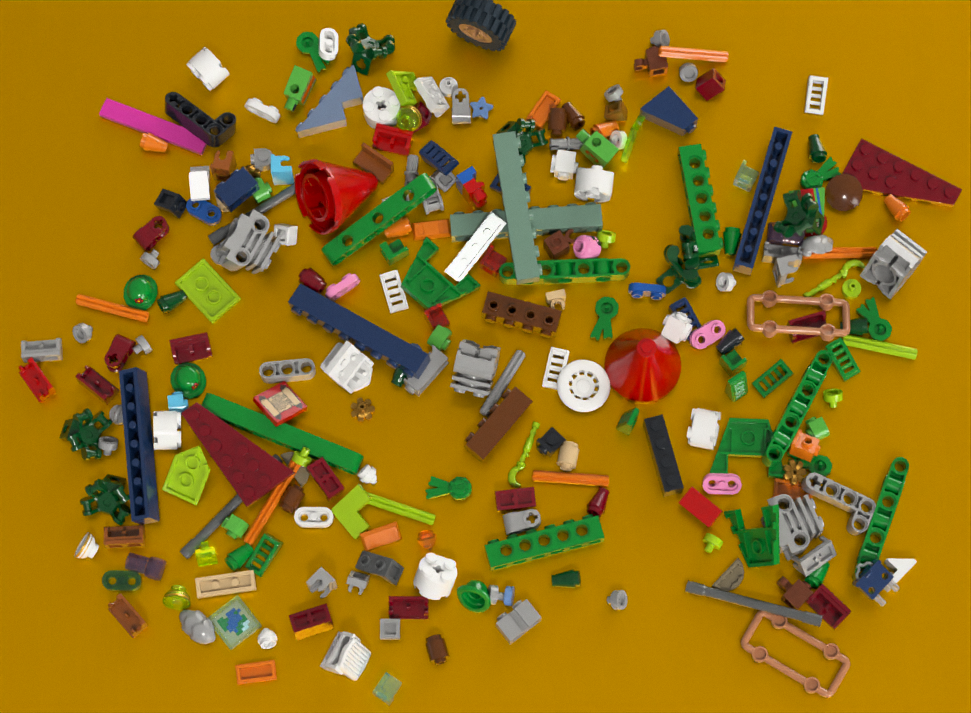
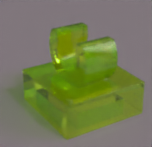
[195,541,218,567]

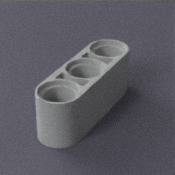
[259,358,316,384]

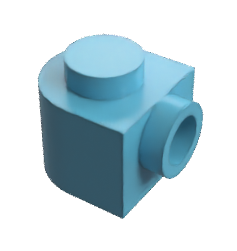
[167,391,189,415]

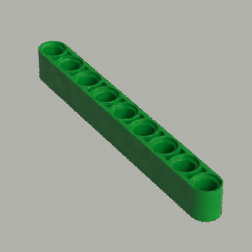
[201,393,364,475]

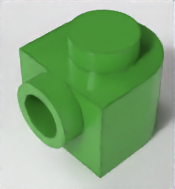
[252,177,273,204]
[427,324,452,351]
[805,417,830,440]
[221,514,249,540]

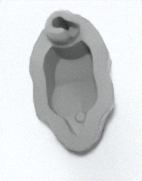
[801,235,833,257]
[179,610,216,644]

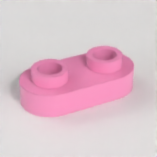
[325,273,360,301]
[689,320,726,349]
[702,473,742,495]

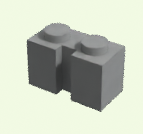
[496,599,542,645]

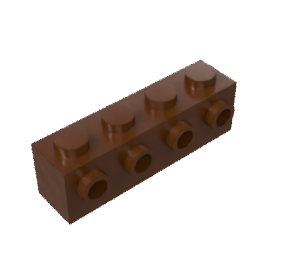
[482,291,562,338]
[464,386,533,462]

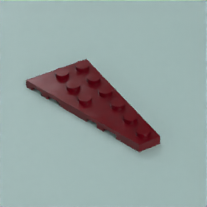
[842,138,962,207]
[181,402,295,507]

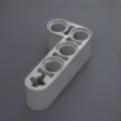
[801,473,876,536]

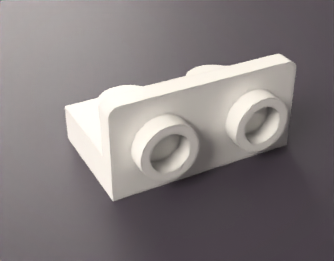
[414,77,450,117]

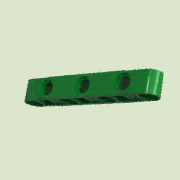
[321,173,437,266]
[499,258,630,285]
[761,350,833,467]
[852,457,909,581]

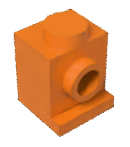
[789,429,821,462]

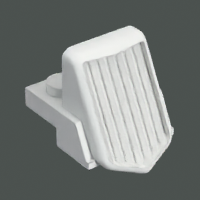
[320,341,374,394]
[320,631,371,681]

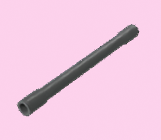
[208,183,295,245]
[179,454,283,559]
[685,580,823,627]

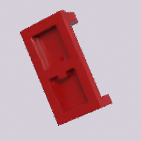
[372,123,414,157]
[18,357,56,403]
[679,487,723,527]

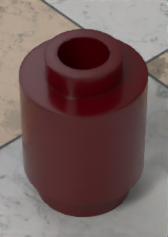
[298,267,327,294]

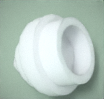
[357,464,377,484]
[257,628,277,649]

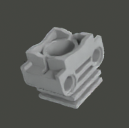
[216,209,281,275]
[860,229,927,300]
[450,339,501,398]
[760,494,824,561]

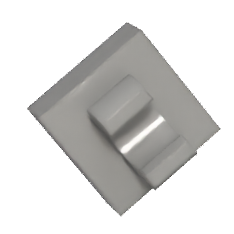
[346,570,370,595]
[380,619,400,640]

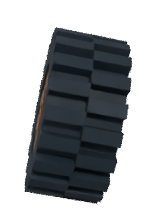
[446,0,516,51]

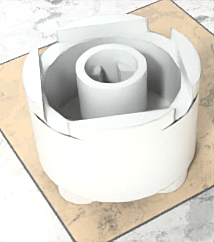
[186,47,230,91]
[363,86,401,129]
[574,165,614,202]
[687,408,721,450]
[153,411,181,450]
[413,553,457,600]

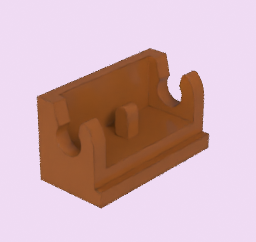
[210,150,237,182]
[104,524,145,549]
[108,593,148,638]

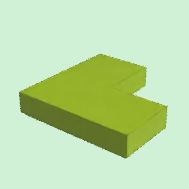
[386,70,417,106]
[331,484,372,539]

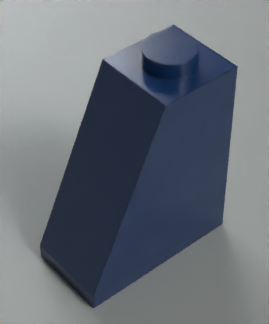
[639,86,698,136]

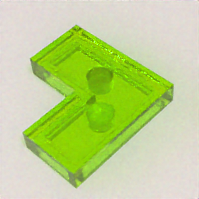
[621,115,646,163]

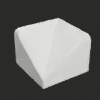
[273,223,298,246]

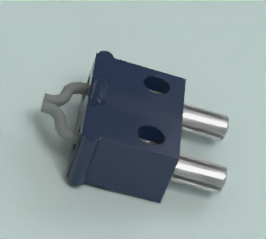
[852,559,900,606]

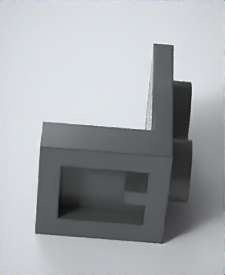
[355,551,404,586]

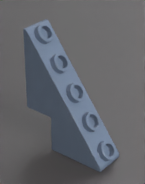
[295,65,363,138]

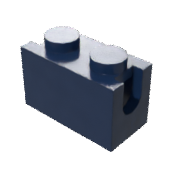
[214,167,260,213]

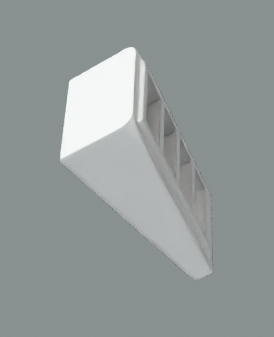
[804,75,828,115]
[379,270,409,314]
[542,347,570,390]

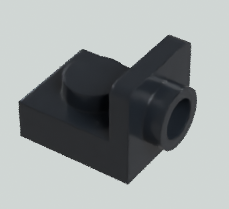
[154,189,187,218]
[536,427,566,457]

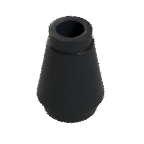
[716,328,745,355]

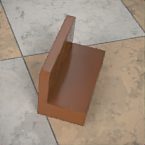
[353,142,394,184]

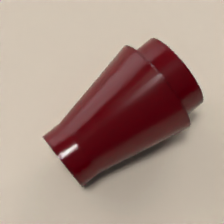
[586,487,610,517]

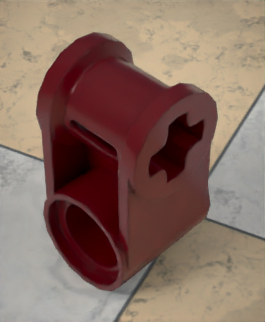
[133,216,169,252]
[104,334,136,373]

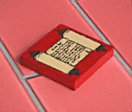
[253,381,307,427]

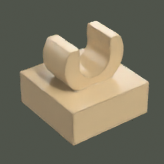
[545,289,566,310]

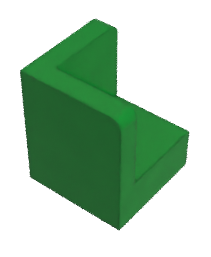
[379,239,409,266]
[719,349,748,377]

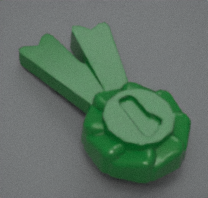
[296,32,332,73]
[800,157,841,189]
[590,297,619,341]
[856,297,892,341]
[787,452,832,477]
[425,476,472,500]

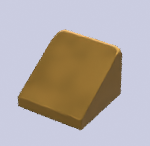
[604,100,628,121]

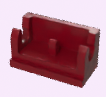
[786,310,829,344]
[169,332,213,365]
[75,365,120,405]
[306,457,345,502]
[495,487,536,511]
[805,584,851,630]
[389,596,429,620]
[289,603,334,641]

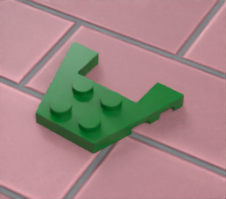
[401,237,481,312]
[710,418,786,478]
[724,504,780,567]

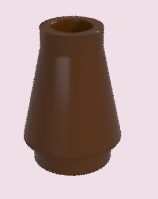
[562,102,585,130]

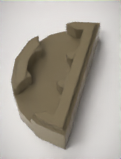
[280,452,310,487]
[711,558,744,592]

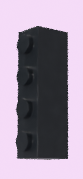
[643,414,684,498]

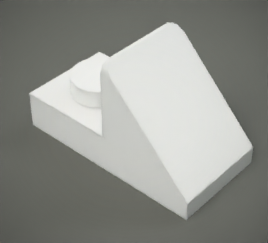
[189,166,210,201]
[884,558,917,592]

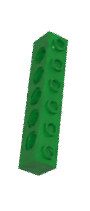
[677,144,723,258]
[485,514,605,571]

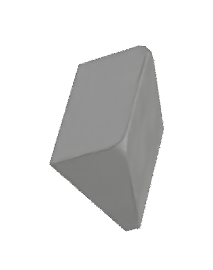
[430,166,456,192]

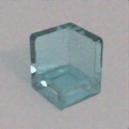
[733,160,759,192]
[373,672,402,706]

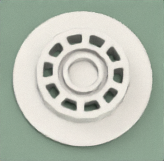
[557,359,610,412]

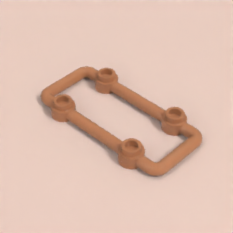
[747,290,851,341]
[740,610,850,698]

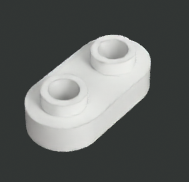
[318,28,338,61]
[244,98,281,123]
[294,507,334,528]

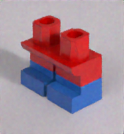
[456,166,487,209]

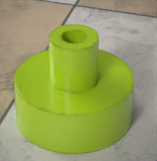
[596,230,616,248]
[841,279,861,299]
[823,388,843,408]
[291,447,312,467]
[703,533,724,553]

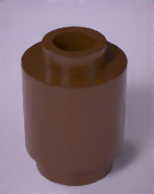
[548,108,567,136]
[279,484,305,514]
[425,634,450,665]

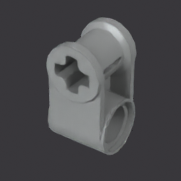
[452,88,471,124]
[422,176,444,215]
[502,509,541,535]

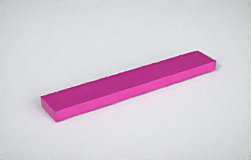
[99,98,207,155]

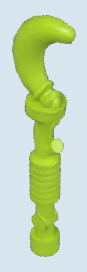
[803,259,865,297]
[508,421,540,488]

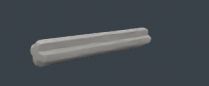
[480,350,525,417]

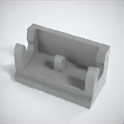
[762,241,803,267]
[772,254,798,288]
[21,338,63,363]
[791,536,837,577]
[306,567,338,598]

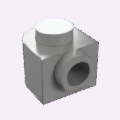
[250,148,272,171]

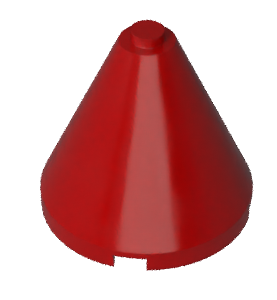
[295,159,378,235]
[604,328,681,404]

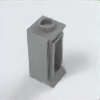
[404,345,449,397]

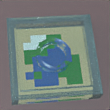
[208,595,262,650]

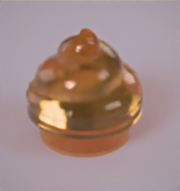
[417,530,437,551]

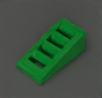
[824,337,861,382]
[752,359,794,398]
[725,371,748,402]
[616,407,639,435]
[245,533,283,577]

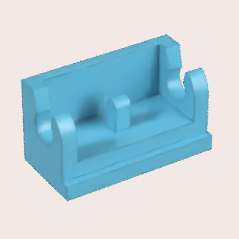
[271,154,295,185]

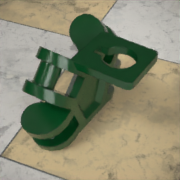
[346,23,395,75]
[496,118,548,168]
[774,190,825,238]
[679,225,719,271]
[656,244,702,294]
[59,408,113,460]
[80,474,131,525]

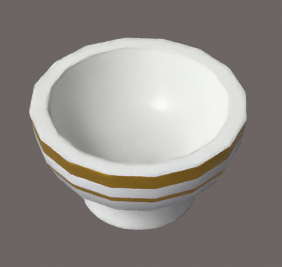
[74,532,99,559]

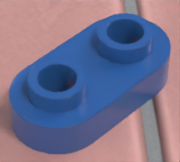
[186,198,222,226]
[628,283,667,300]

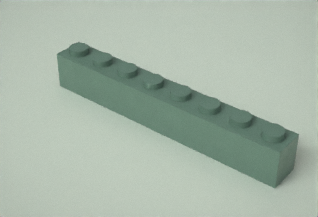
[493,131,543,285]
[450,202,603,242]

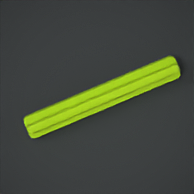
[842,334,918,359]
[367,492,436,525]

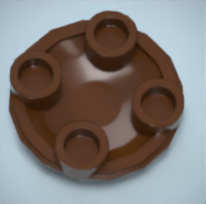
[825,174,863,211]

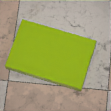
[175,258,241,324]

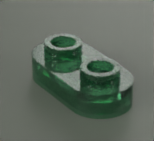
[102,570,142,592]

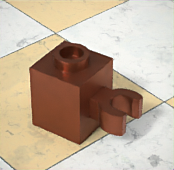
[634,46,668,77]
[543,229,578,260]
[776,576,813,610]

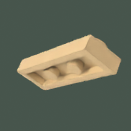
[195,570,257,599]

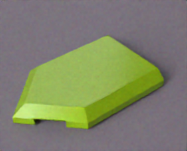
[162,445,211,506]

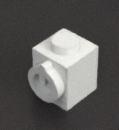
[550,150,579,181]
[661,311,693,344]

